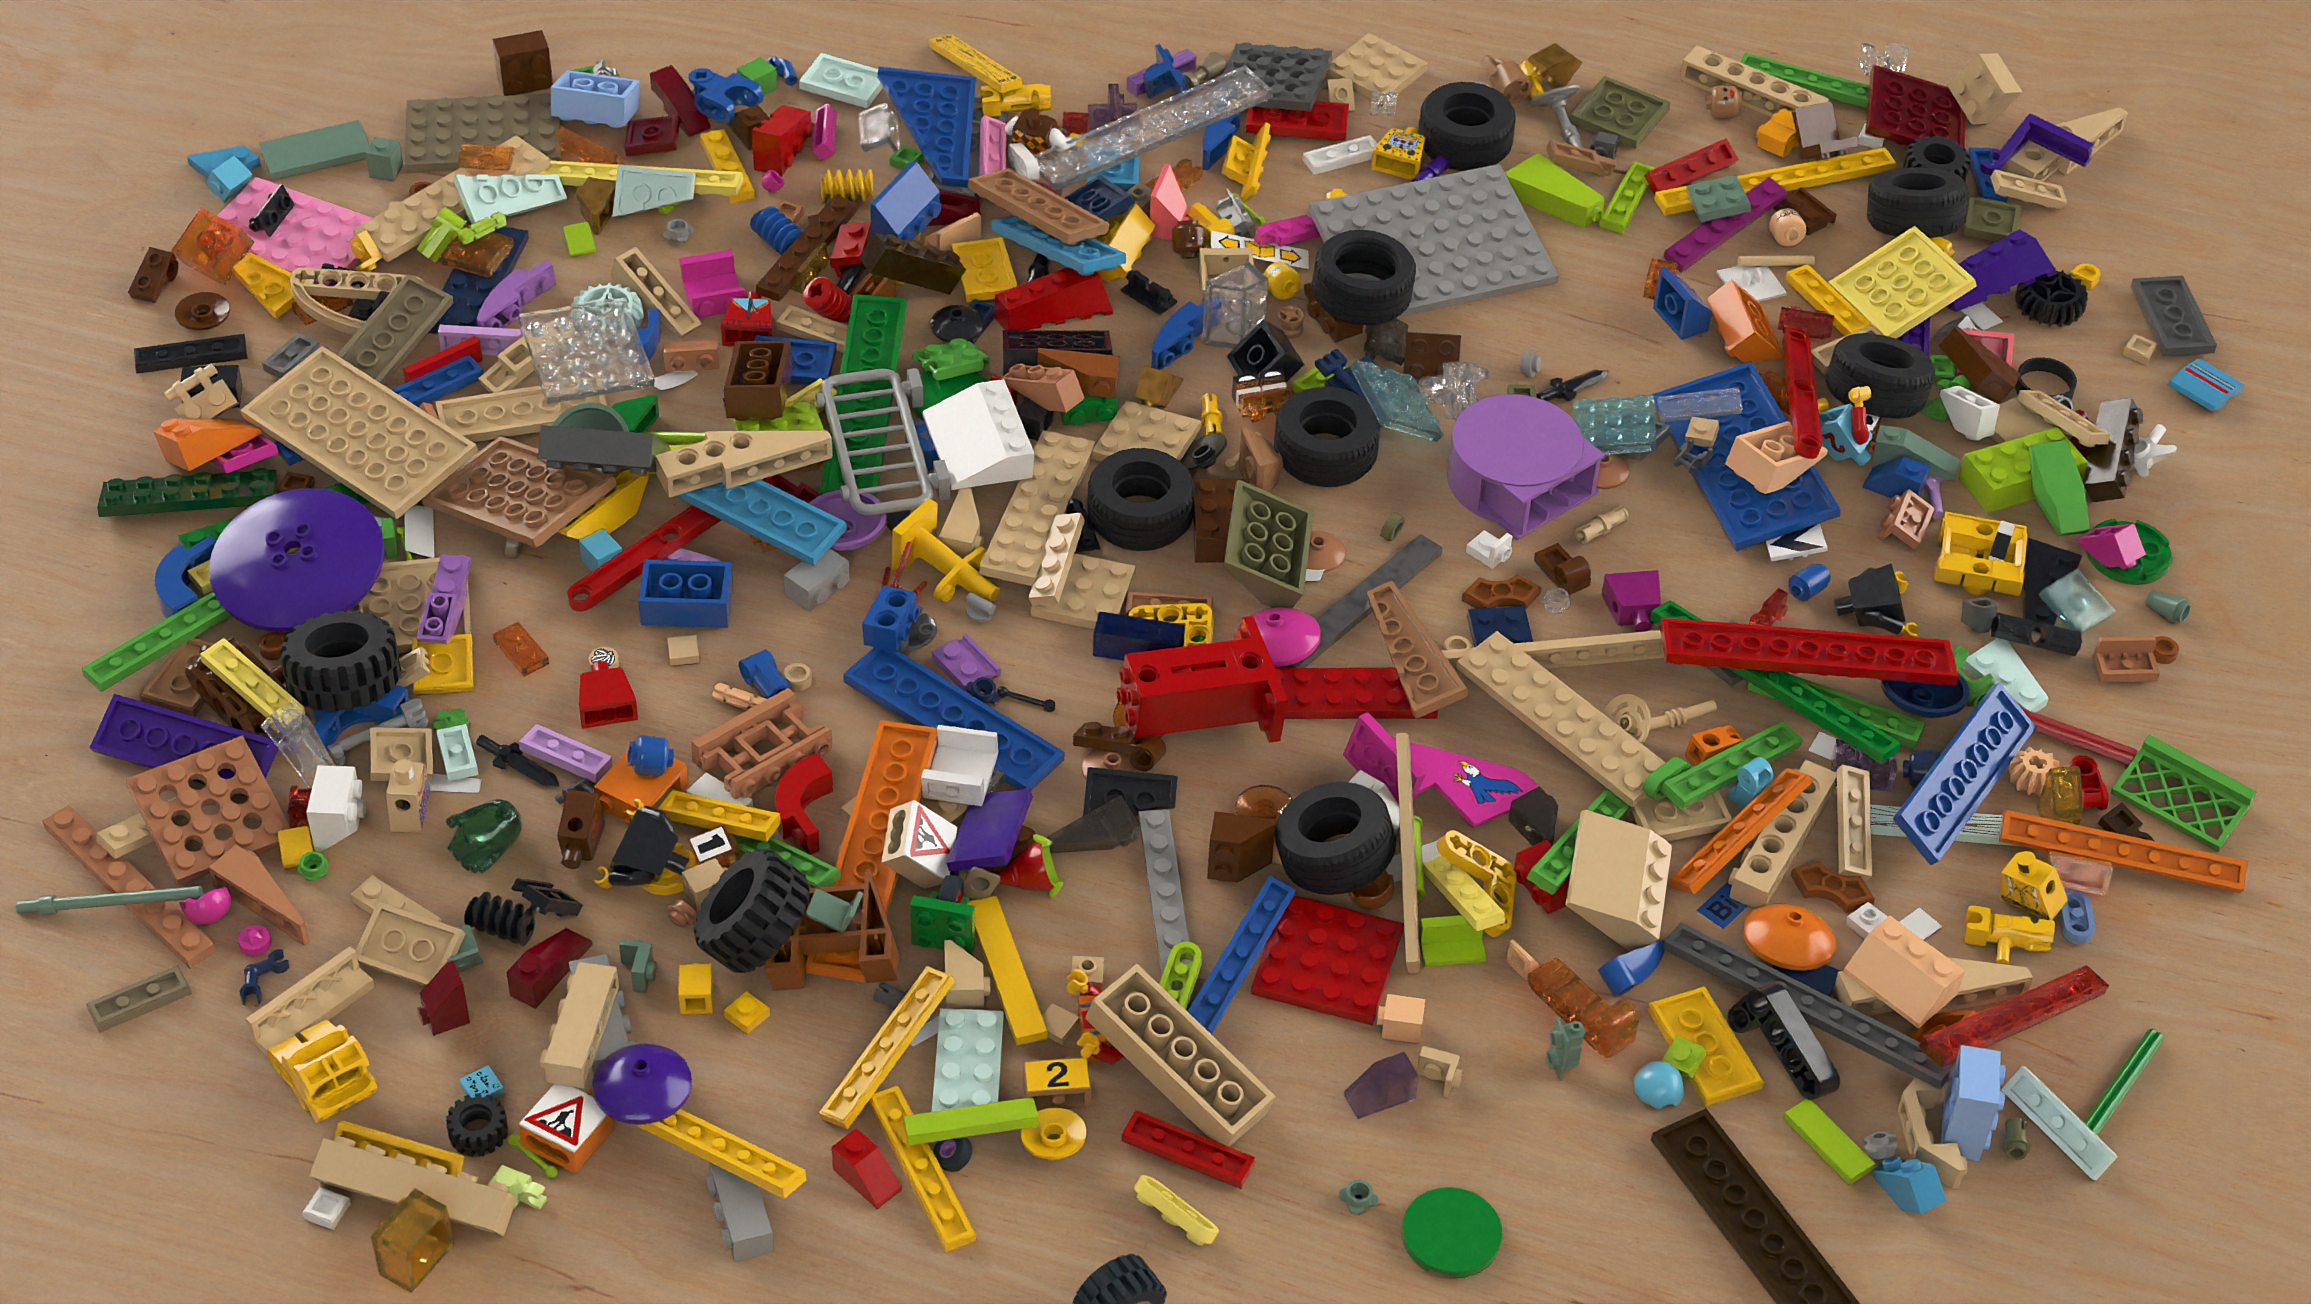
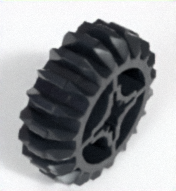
[2015,270,2088,328]

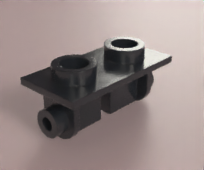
[249,184,295,237]
[1121,270,1178,315]
[1066,498,1100,552]

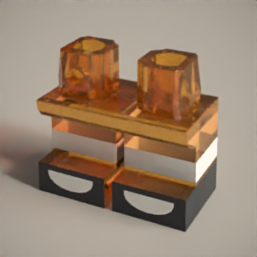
[1232,368,1291,423]

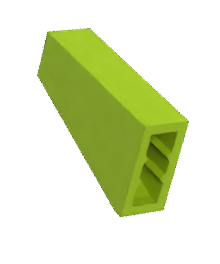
[1505,153,1605,228]

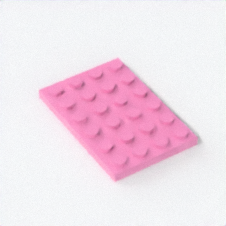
[195,177,372,286]

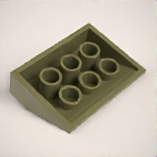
[1224,479,1314,608]

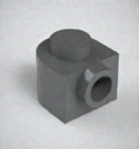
[1590,131,1620,160]
[1961,597,1997,633]

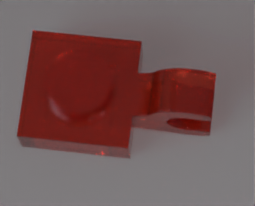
[1749,588,1788,626]

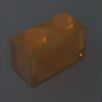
[2045,849,2113,896]

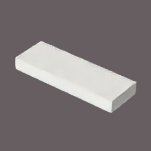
[1302,135,1377,175]

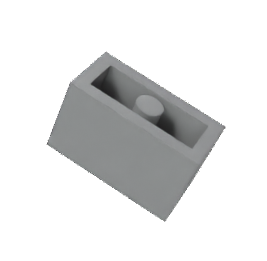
[784,549,850,612]

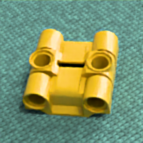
[1933,511,2027,596]

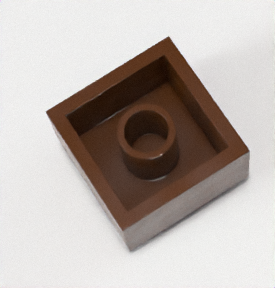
[492,30,553,96]

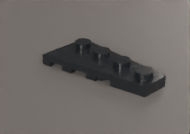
[2023,538,2082,633]

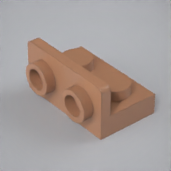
[663,339,720,373]
[1878,489,1935,549]

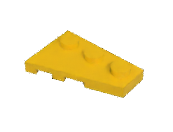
[232,253,305,320]

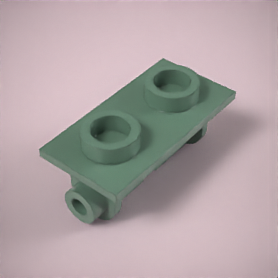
[1546,1016,1585,1081]

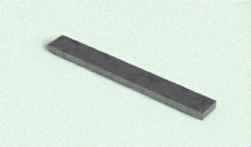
[1284,534,1443,668]

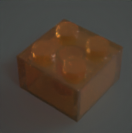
[171,207,254,286]

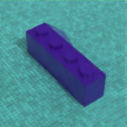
[1946,229,2057,312]

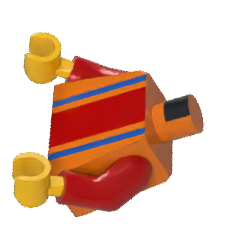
[1067,969,1125,1064]

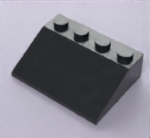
[1002,330,1112,376]

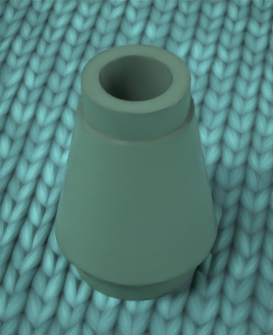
[2146,590,2192,624]

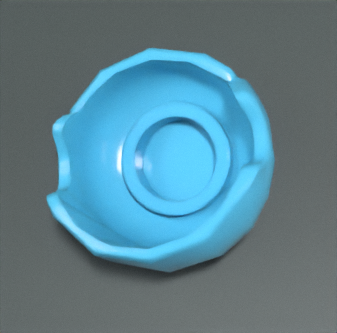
[1633,1061,1684,1110]

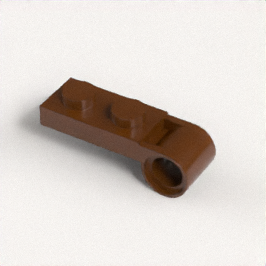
[1073,722,1166,772]

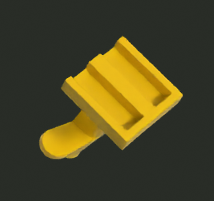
[891,498,1000,602]

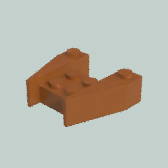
[765,869,900,991]

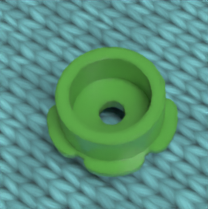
[298,852,329,881]

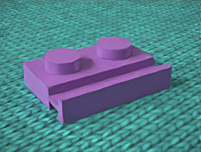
[932,634,1001,693]

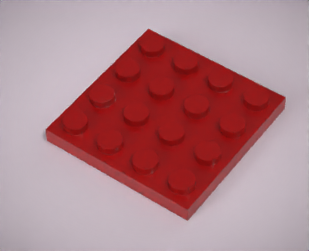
[1251,896,1404,1026]

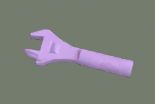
[1925,476,1945,520]

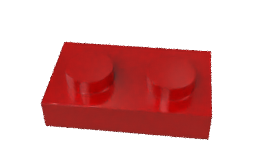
[829,222,871,278]

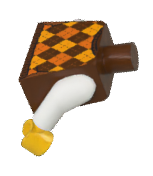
[1005,108,1085,165]

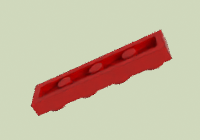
[1644,138,1739,195]
[1121,1110,1255,1189]

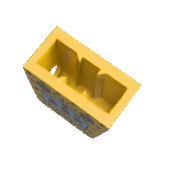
[1371,127,1425,180]

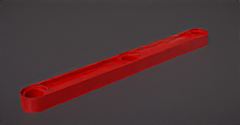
[1782,327,1823,459]
[567,477,771,612]

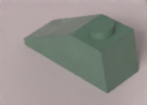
[1873,425,1960,481]

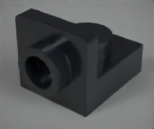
[348,291,387,321]

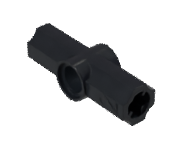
[1990,612,2082,656]

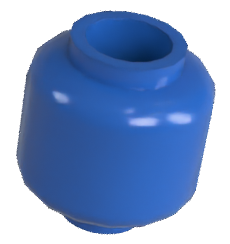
[627,735,674,777]

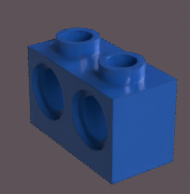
[862,586,920,652]

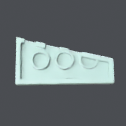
[453,174,567,224]

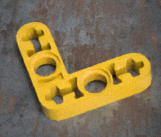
[1128,603,1214,646]
[1436,830,1516,937]

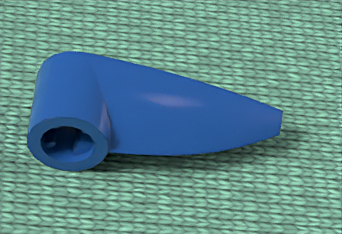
[1598,940,1665,998]

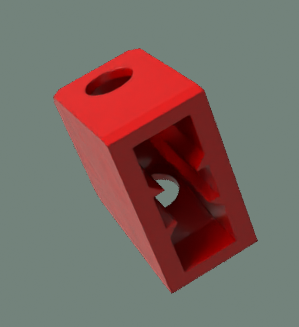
[579,661,638,729]

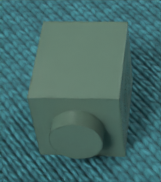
[366,137,403,181]

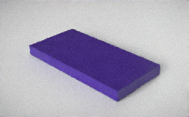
[946,788,1033,872]

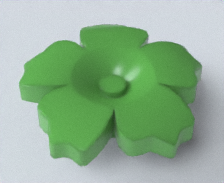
[432,708,470,731]

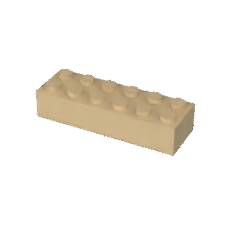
[1085,964,1276,1147]

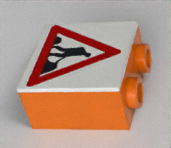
[519,1084,614,1174]

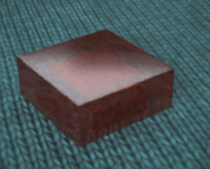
[1062,112,1089,137]

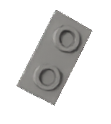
[1216,188,1254,238]

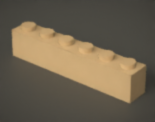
[309,1136,517,1236]

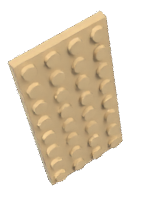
[240,346,478,519]

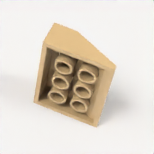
[1566,809,1672,952]

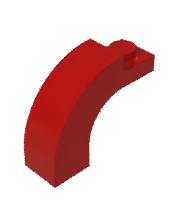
[775,752,833,855]

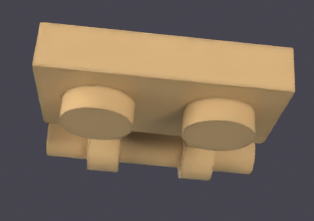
[164,363,239,419]

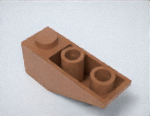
[1001,364,1085,412]

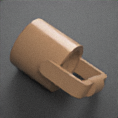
[1481,55,1532,105]

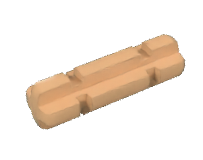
[712,683,767,710]

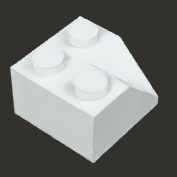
[306,765,366,853]

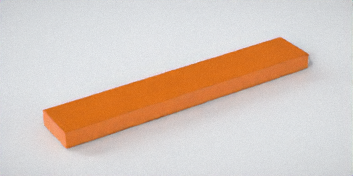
[1669,768,1812,895]

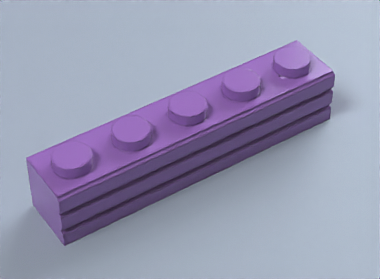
[1127,49,1197,97]

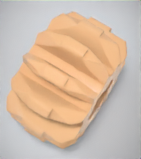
[2009,747,2061,797]

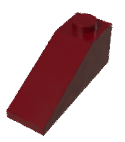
[506,928,593,1009]

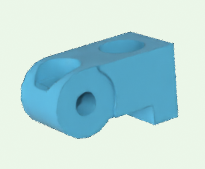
[1727,757,1773,810]

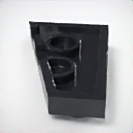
[1082,767,1178,826]

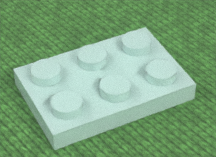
[799,53,883,108]

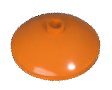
[1743,903,1836,971]

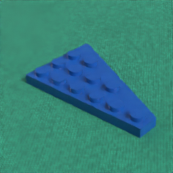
[877,66,976,188]

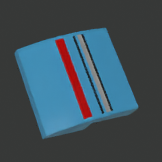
[2168,358,2244,412]

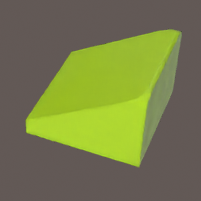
[563,222,596,257]

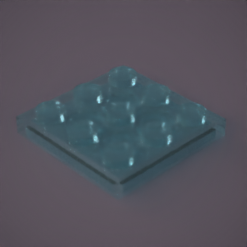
[1350,359,1444,442]
[1573,395,1657,454]

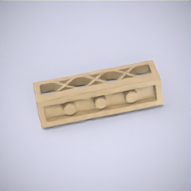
[246,946,375,1058]

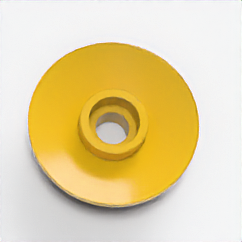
[1021,1108,1087,1160]

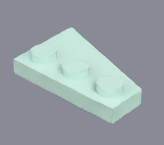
[612,165,696,218]
[1962,638,2049,713]

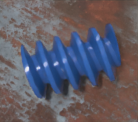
[750,206,803,256]

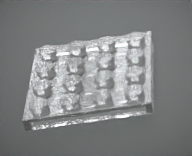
[519,297,655,404]

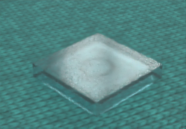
[2039,569,2116,634]

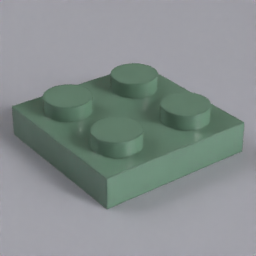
[1687,175,1751,223]

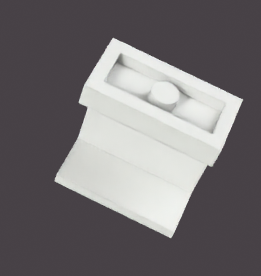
[921,725,998,806]

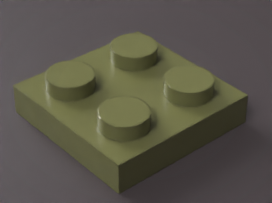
[1963,196,2021,242]

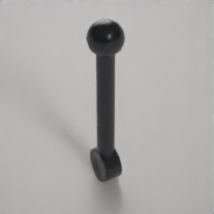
[997,686,1055,712]

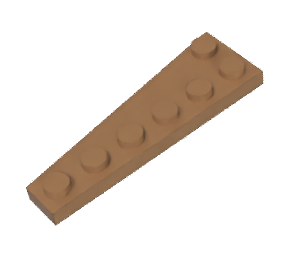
[1366,581,1468,719]

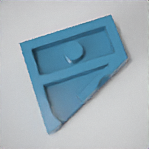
[187,145,261,180]

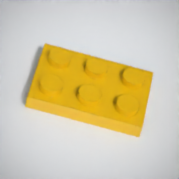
[951,237,1018,303]

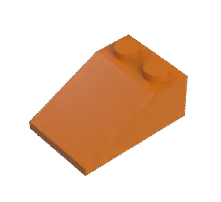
[153,419,262,471]

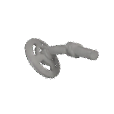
[1531,85,1584,148]

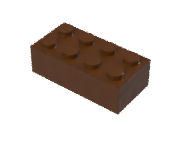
[724,341,793,421]

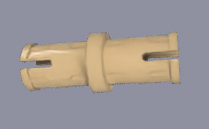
[1575,505,1629,544]

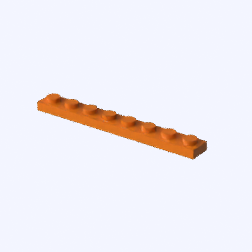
[1999,810,2248,893]

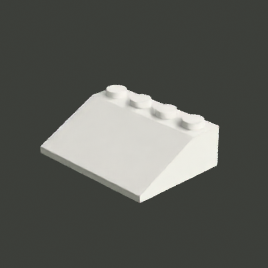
[923,379,1034,490]

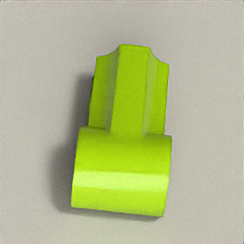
[417,207,467,263]

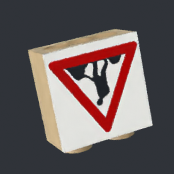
[881,800,957,889]

